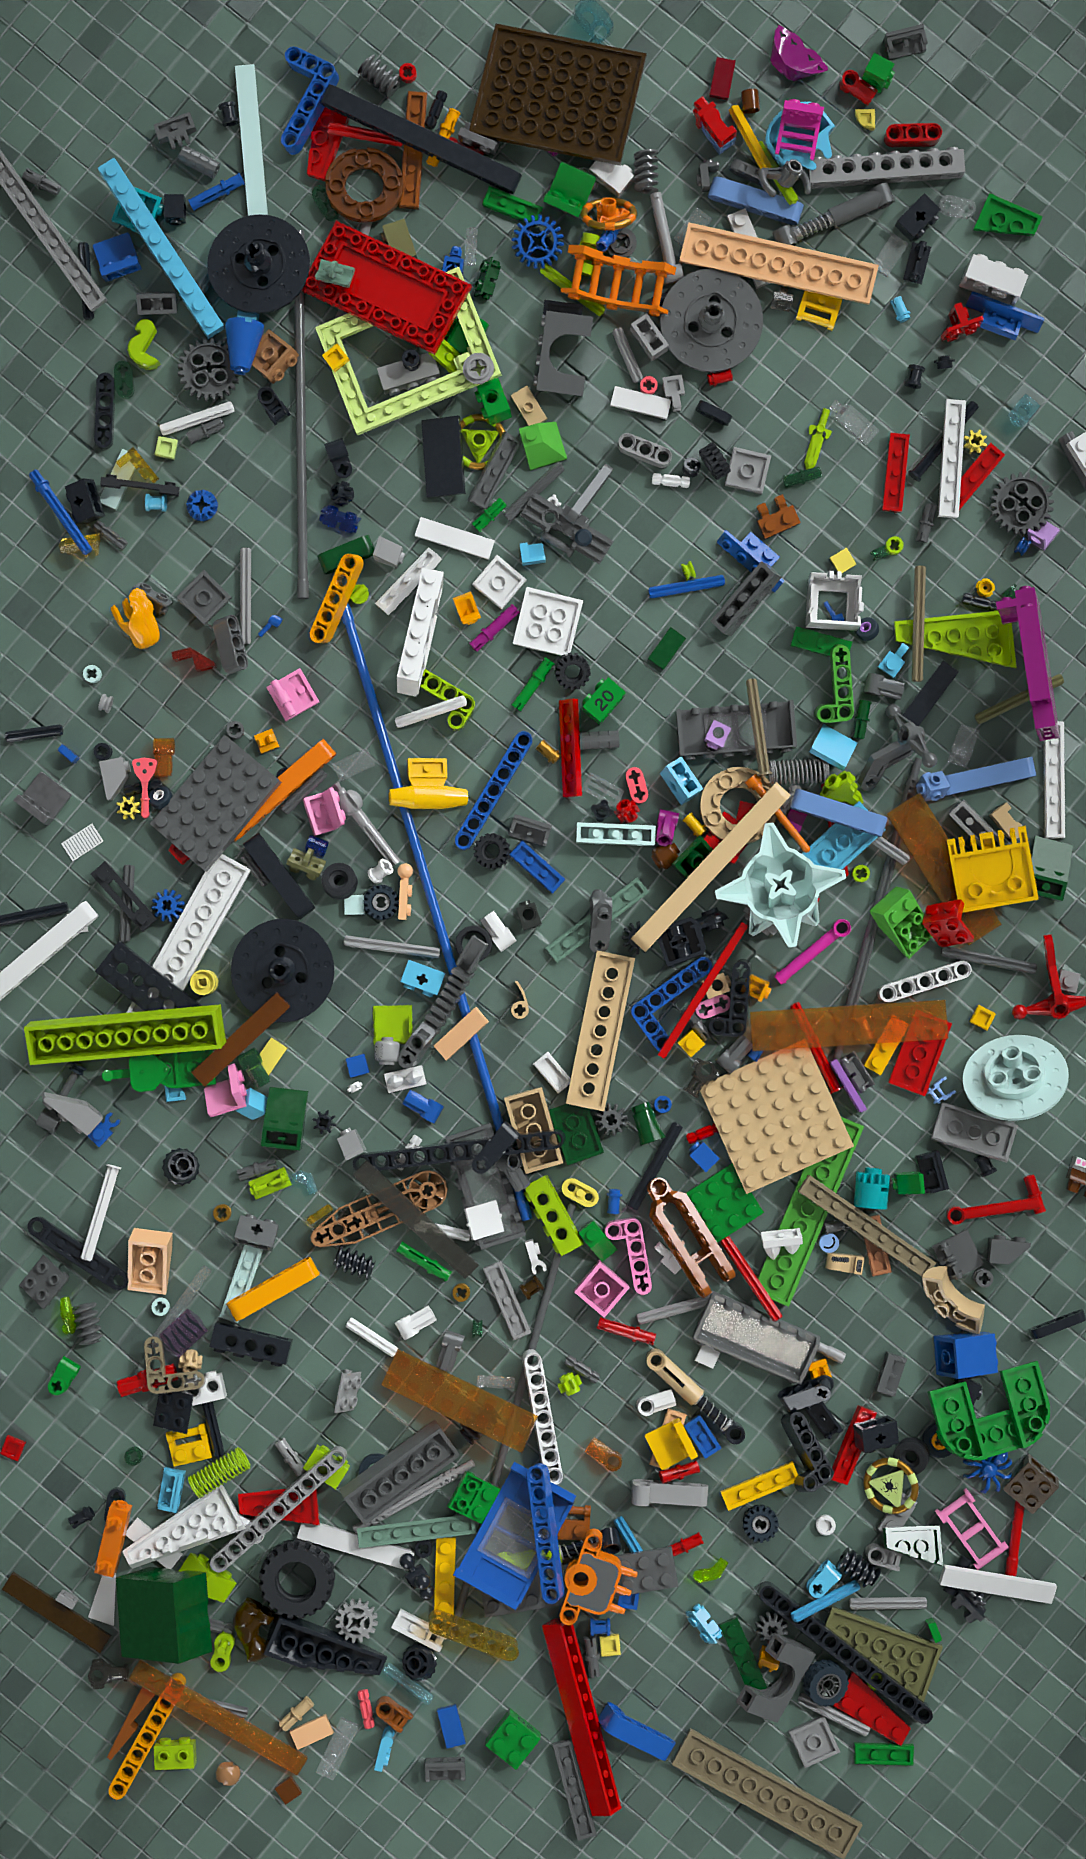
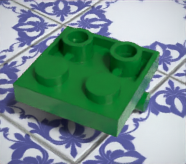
[447,1471,500,1524]

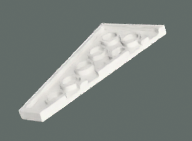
[122,1485,246,1569]

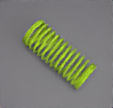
[188,1447,250,1499]

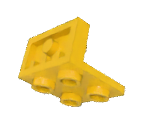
[645,1417,698,1470]

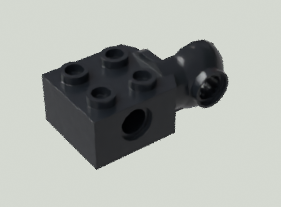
[657,907,729,967]

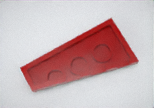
[238,1486,320,1525]

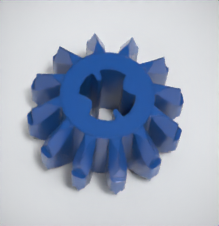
[151,889,185,922]

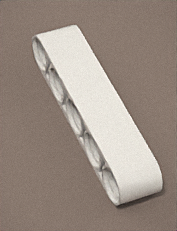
[877,961,972,1002]

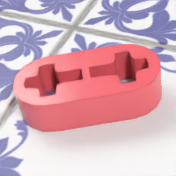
[625,767,648,804]

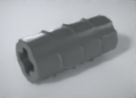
[178,145,220,179]
[580,730,619,750]

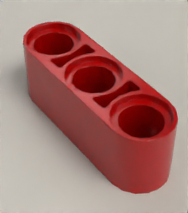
[884,123,942,147]

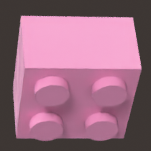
[574,1260,630,1318]

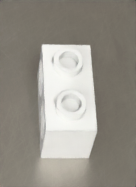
[181,1371,227,1406]

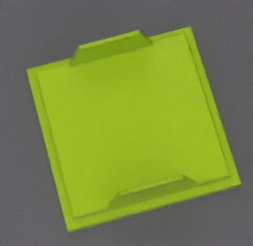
[373,1005,413,1045]

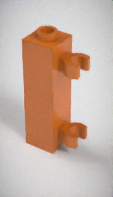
[94,1500,133,1578]

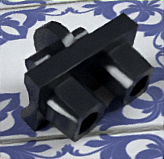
[950,1588,986,1623]

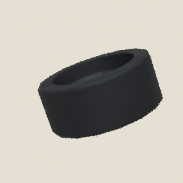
[455,925,492,961]

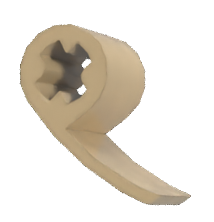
[511,981,529,1019]

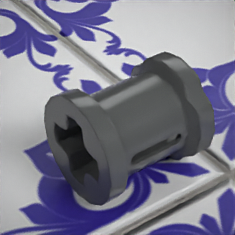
[973,1268,993,1288]

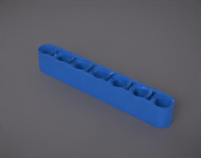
[455,731,532,850]
[527,1463,564,1604]

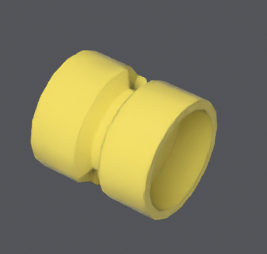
[190,970,219,995]

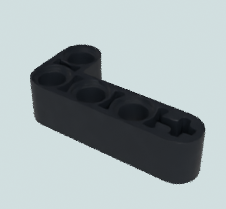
[709,959,752,1037]
[781,1412,834,1492]

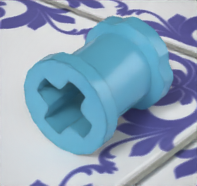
[145,494,167,512]

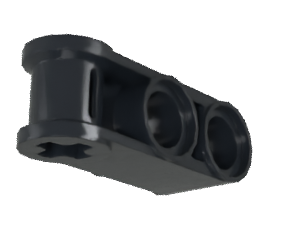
[472,1121,520,1174]
[777,1375,834,1413]

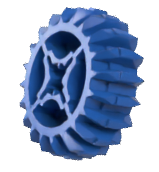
[512,215,564,269]

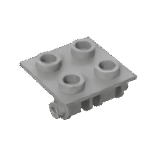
[334,1369,361,1413]

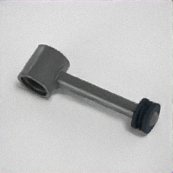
[36,1062,86,1134]

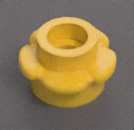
[976,578,995,598]

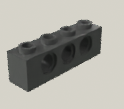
[711,561,782,636]

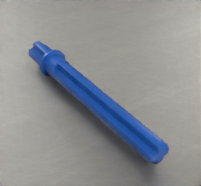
[29,469,92,555]

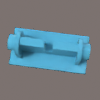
[685,1603,722,1644]

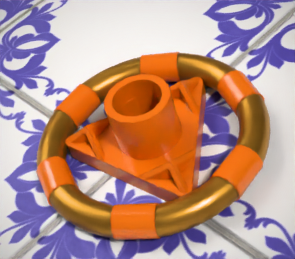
[580,197,637,231]

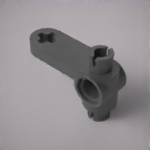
[589,889,613,953]

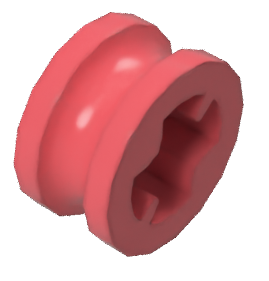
[640,376,658,395]

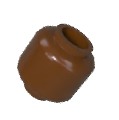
[651,843,680,870]

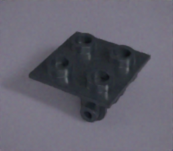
[153,1388,194,1434]

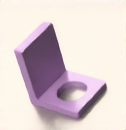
[1027,521,1060,551]
[704,720,731,750]

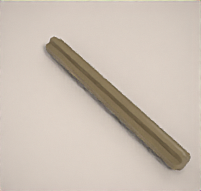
[912,566,926,682]

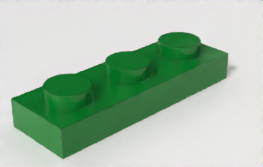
[791,626,852,660]

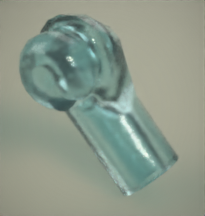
[292,1171,318,1195]

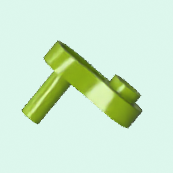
[210,1632,235,1672]

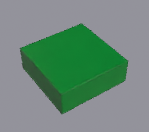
[926,1617,942,1643]

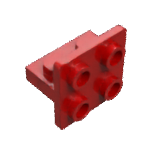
[941,303,984,342]

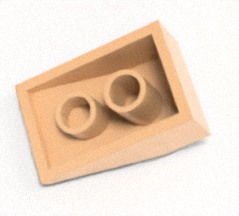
[128,1228,172,1295]

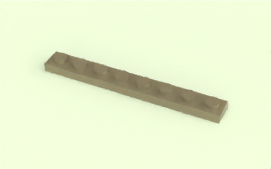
[798,1175,936,1277]

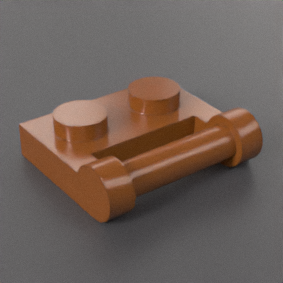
[557,1505,591,1541]

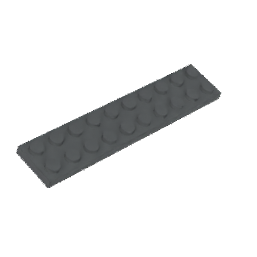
[481,1546,678,1617]

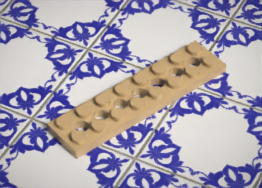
[566,951,635,1111]

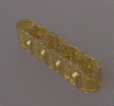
[428,1610,519,1661]

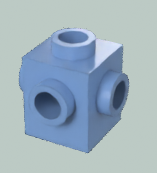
[916,771,950,802]

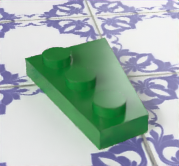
[973,193,1043,236]

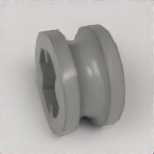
[98,694,114,713]

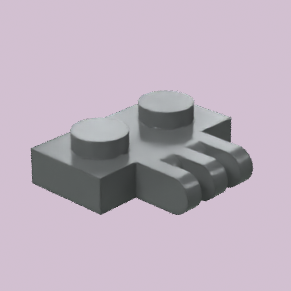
[154,112,197,150]

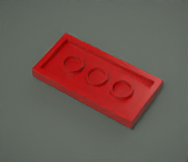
[888,1010,952,1096]

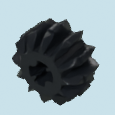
[621,921,653,955]

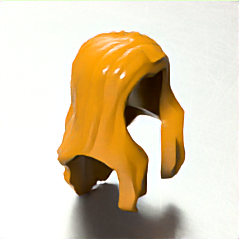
[111,588,160,649]

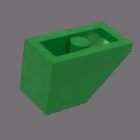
[892,1171,925,1194]
[578,1219,617,1262]

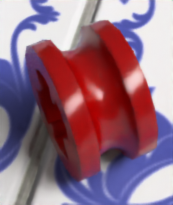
[399,63,417,84]

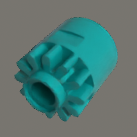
[853,1167,890,1209]

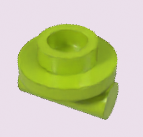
[350,584,369,604]

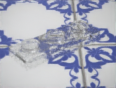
[316,1717,359,1781]

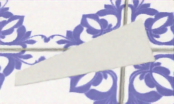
[88,1573,116,1626]

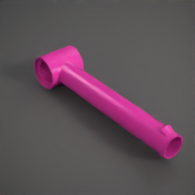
[774,919,851,985]

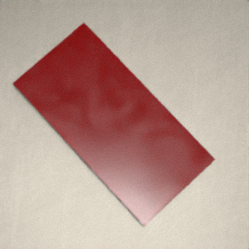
[302,221,472,355]

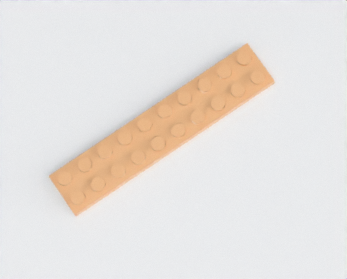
[679,222,879,305]

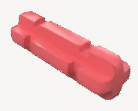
[357,1689,375,1729]

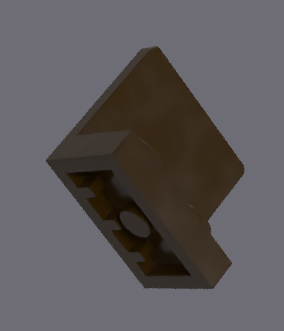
[1003,1453,1059,1514]

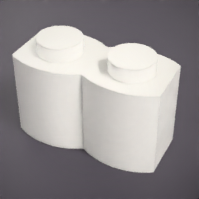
[589,161,634,197]

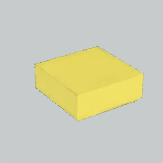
[829,548,856,573]
[599,1634,621,1657]

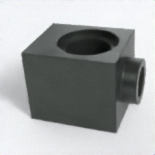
[516,900,542,931]

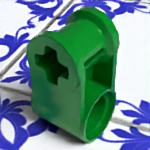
[48,1356,81,1395]

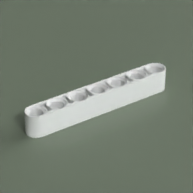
[0,901,99,1000]
[522,1349,563,1485]

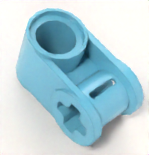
[806,1560,843,1598]

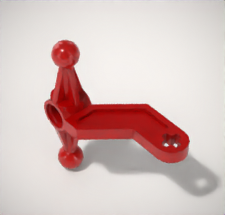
[1012,934,1086,1020]

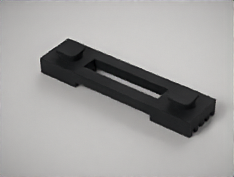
[100,474,180,496]
[91,861,158,932]

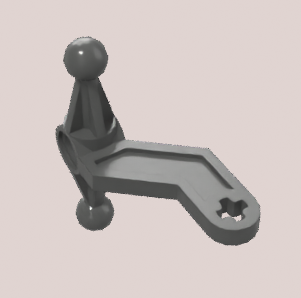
[858,704,938,791]

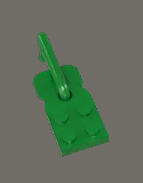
[102,1049,216,1092]

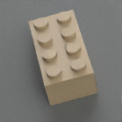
[504,1087,563,1174]

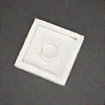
[472,555,527,610]

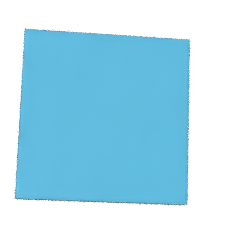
[809,724,857,771]

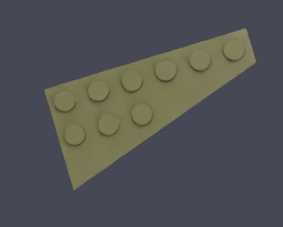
[825,1606,943,1702]

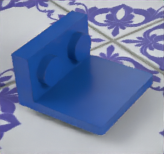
[93,232,142,282]

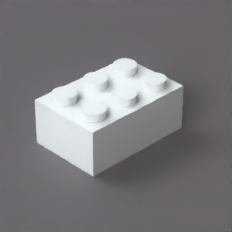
[959,254,1028,306]

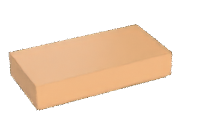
[290,1714,334,1750]

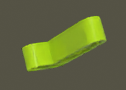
[420,669,475,731]

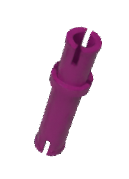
[469,604,520,652]

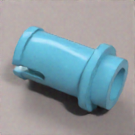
[890,296,911,323]

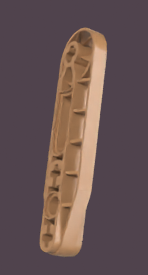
[311,1170,448,1247]

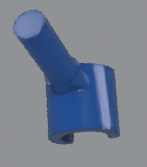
[823,601,844,621]
[258,615,283,637]

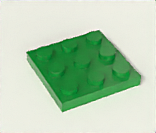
[686,1163,764,1243]

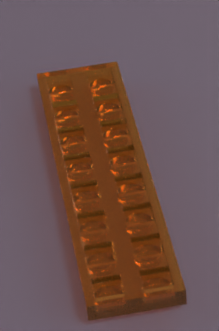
[381,1349,539,1453]

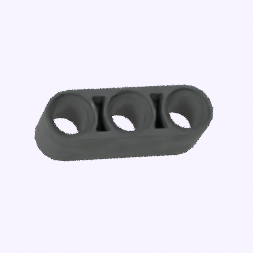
[213,615,248,674]

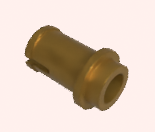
[536,740,561,764]

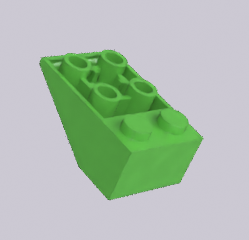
[869,886,932,959]

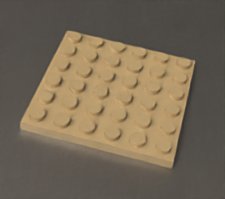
[698,1039,854,1194]

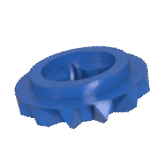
[186,490,218,521]

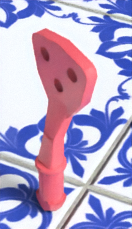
[132,757,157,819]

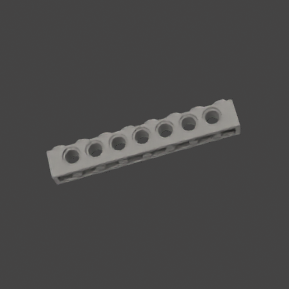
[807,147,965,189]

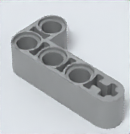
[631,1479,708,1507]

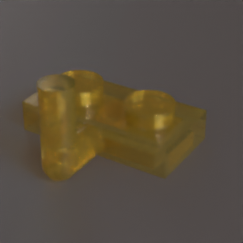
[116,447,159,483]

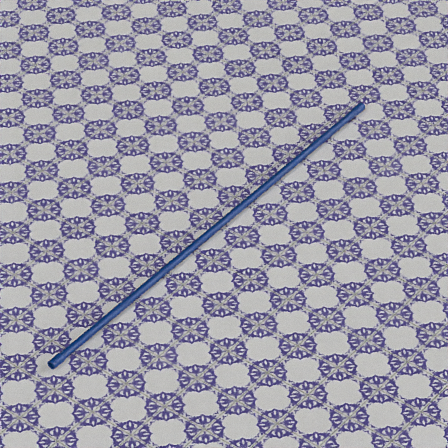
[341,603,533,1221]

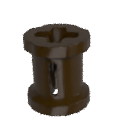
[519,1275,545,1300]

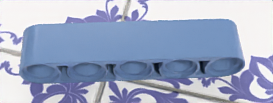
[708,176,804,225]
[945,757,1037,796]
[790,789,888,837]

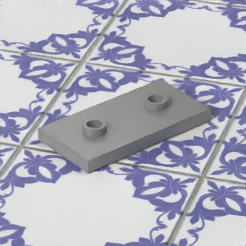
[931,1102,1018,1163]

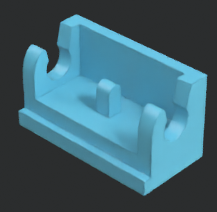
[157,1467,186,1513]

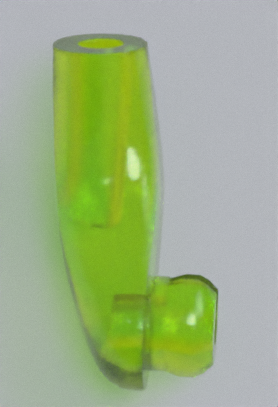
[60,1297,76,1335]
[693,1557,729,1583]

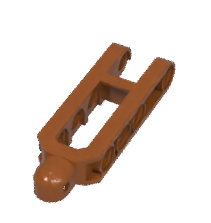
[647,1178,736,1298]

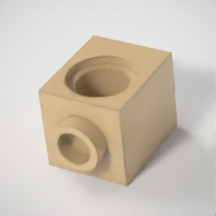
[700,973,731,999]

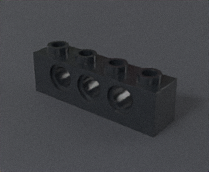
[209,1321,293,1367]

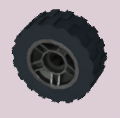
[803,1659,849,1707]

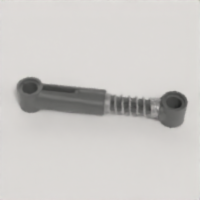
[772,183,895,246]

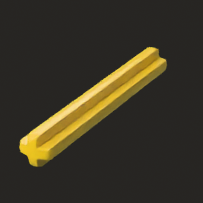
[729,105,771,169]

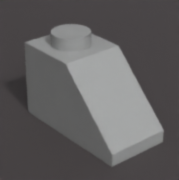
[373,536,405,568]
[99,757,131,801]
[337,1127,366,1161]

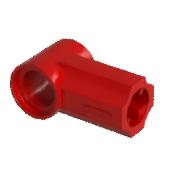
[839,70,878,106]

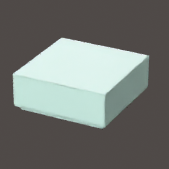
[344,895,365,915]

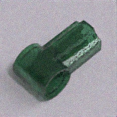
[237,1047,271,1089]

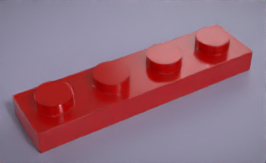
[882,432,910,513]
[959,442,1005,510]
[831,1405,877,1485]

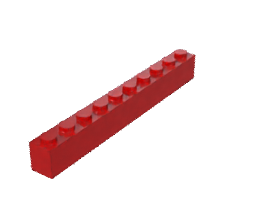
[542,1618,622,1816]

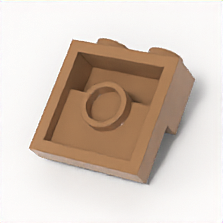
[252,329,299,384]

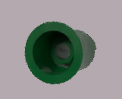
[631,1102,666,1146]

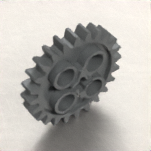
[178,338,241,402]
[990,472,1054,536]

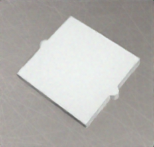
[464,1200,504,1240]

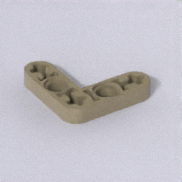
[144,1336,206,1394]

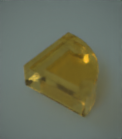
[307,1204,333,1225]

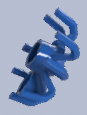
[963,1452,1012,1494]

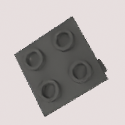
[932,1230,984,1281]
[19,1255,70,1309]

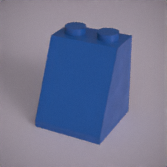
[934,1332,998,1379]

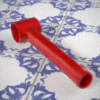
[946,1196,1040,1225]

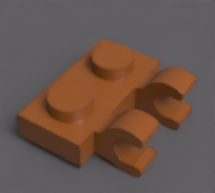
[757,494,801,539]

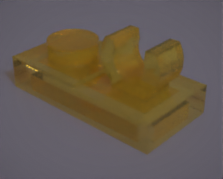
[59,534,100,557]

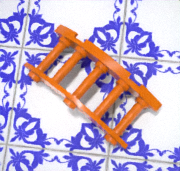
[561,245,676,317]

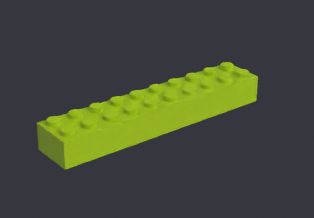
[24,1004,226,1065]

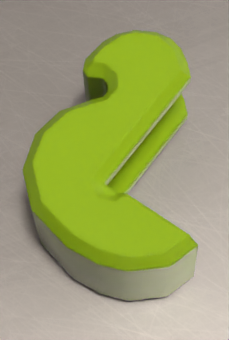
[127,319,161,370]

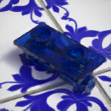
[319,505,362,534]

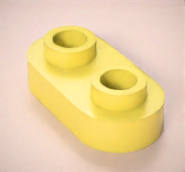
[562,1178,599,1207]

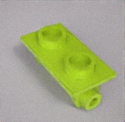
[248,1167,292,1200]

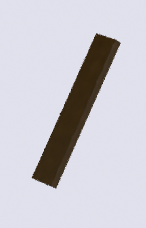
[2,1571,112,1653]

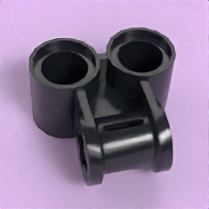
[324,438,352,478]

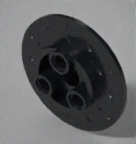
[207,214,310,314]
[231,919,335,1022]

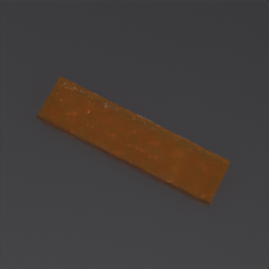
[886,793,1002,945]

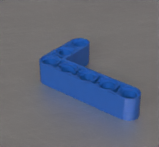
[281,46,339,155]
[631,957,712,1051]

